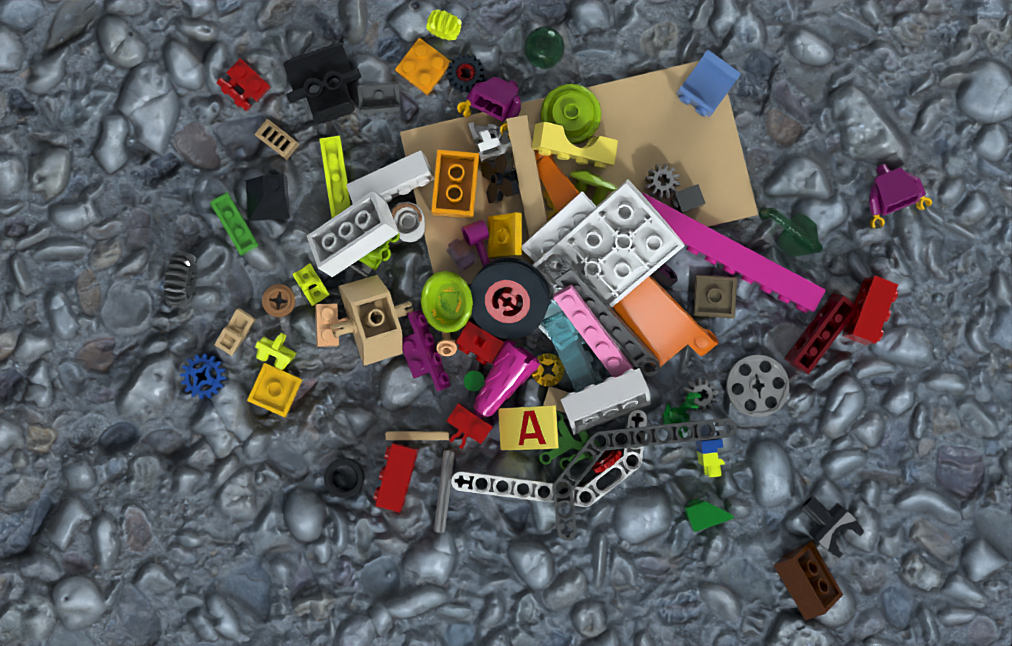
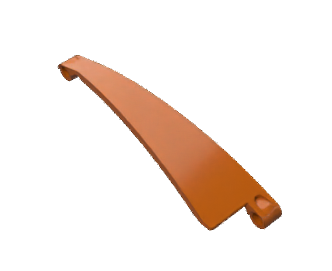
[535,150,719,367]

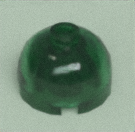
[524,26,565,69]

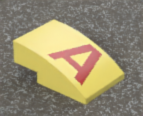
[498,405,559,450]

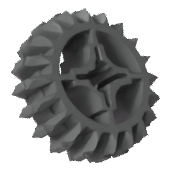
[163,252,198,308]

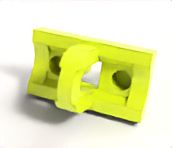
[293,263,330,306]
[255,333,297,370]

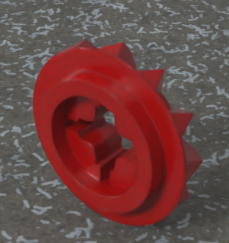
[592,449,622,473]

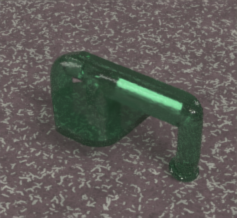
[759,208,823,257]

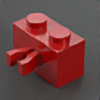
[456,321,504,366]
[447,403,493,449]

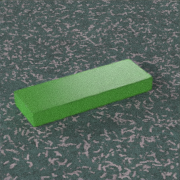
[210,192,260,256]

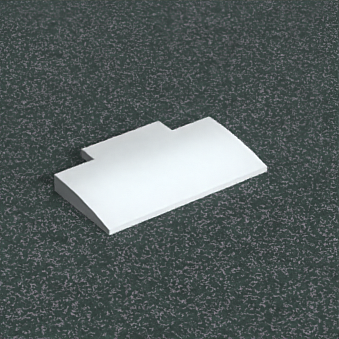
[510,179,685,350]

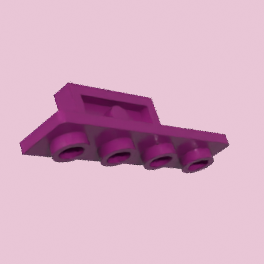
[402,310,451,392]

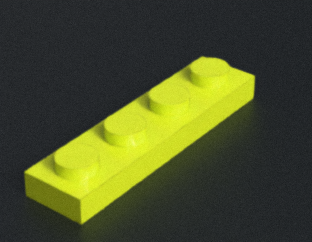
[320,135,351,218]

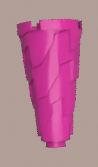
[473,339,541,419]

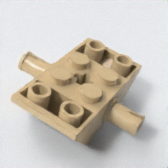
[331,275,413,366]

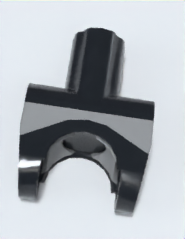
[800,495,864,558]

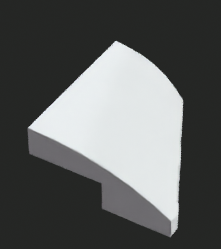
[468,122,513,163]

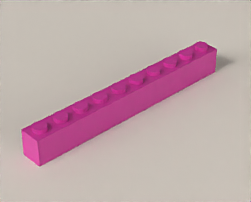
[641,192,826,313]

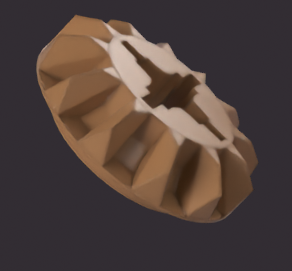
[262,284,296,317]

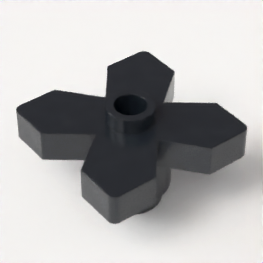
[480,153,519,204]

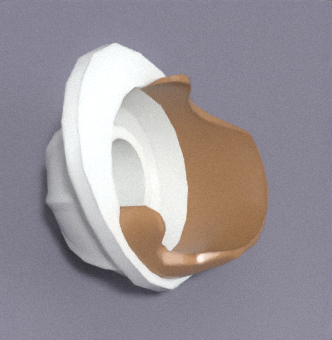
[391,202,425,242]

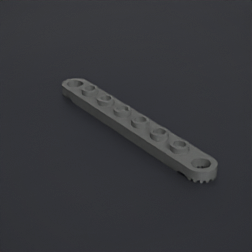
[545,254,660,376]

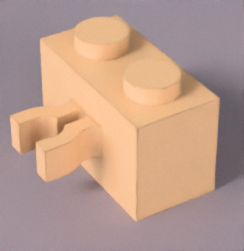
[315,304,352,347]

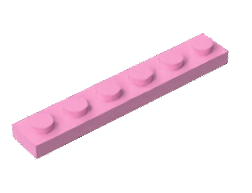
[553,284,635,378]

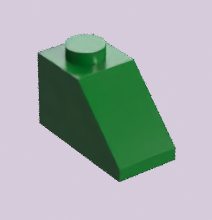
[683,498,734,532]

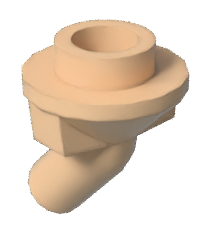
[436,332,457,356]

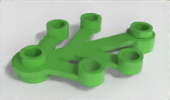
[539,412,601,469]

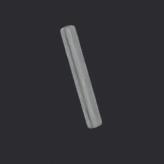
[434,450,455,533]

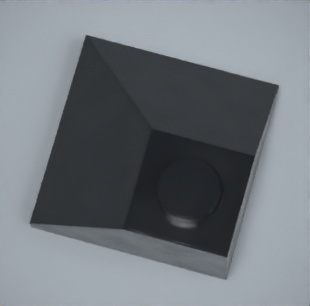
[246,174,290,222]

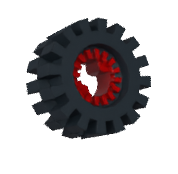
[447,53,484,94]

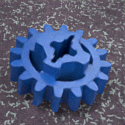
[180,354,227,399]

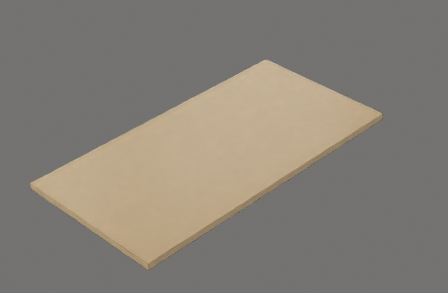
[400,56,758,285]

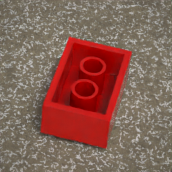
[842,275,899,345]
[373,442,419,513]

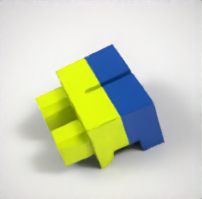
[696,438,725,477]

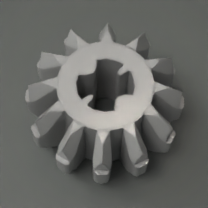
[645,164,680,199]
[683,378,719,413]

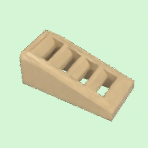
[254,119,300,160]

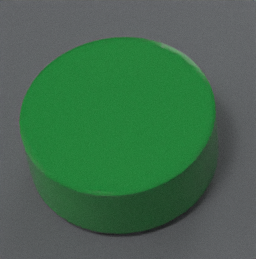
[464,371,485,391]

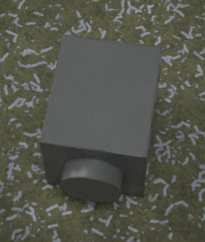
[671,184,706,214]

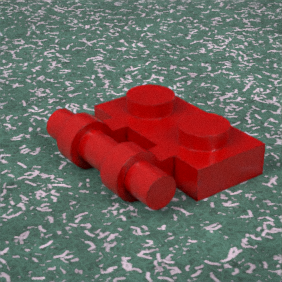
[216,58,271,112]

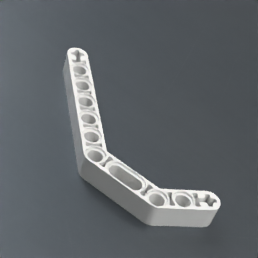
[451,410,647,507]

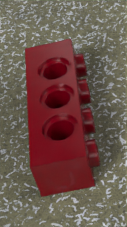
[784,293,858,375]

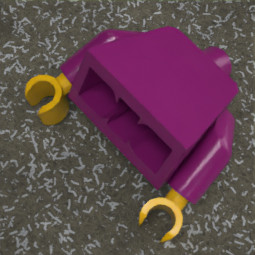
[457,77,521,139]
[869,164,932,228]

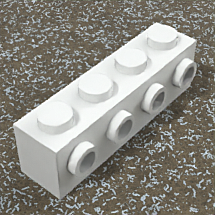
[346,150,435,204]

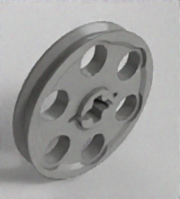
[726,355,789,417]

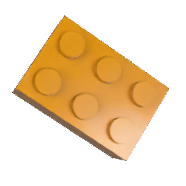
[431,149,479,219]

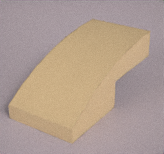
[215,308,256,356]

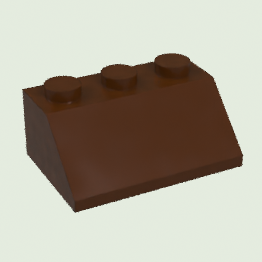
[774,540,843,620]

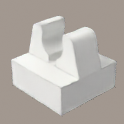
[475,129,500,152]

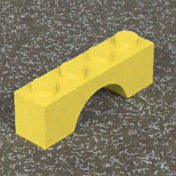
[531,122,618,169]

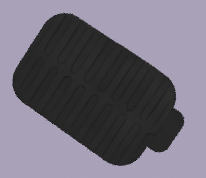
[283,43,362,124]

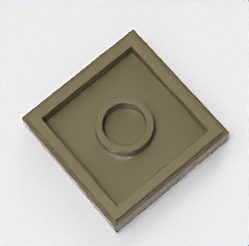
[693,275,737,319]

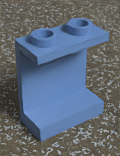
[676,50,741,118]

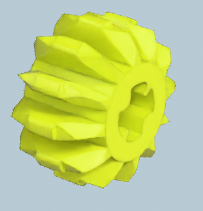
[426,9,462,41]

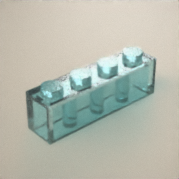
[543,310,602,393]

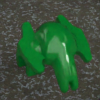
[662,392,701,438]

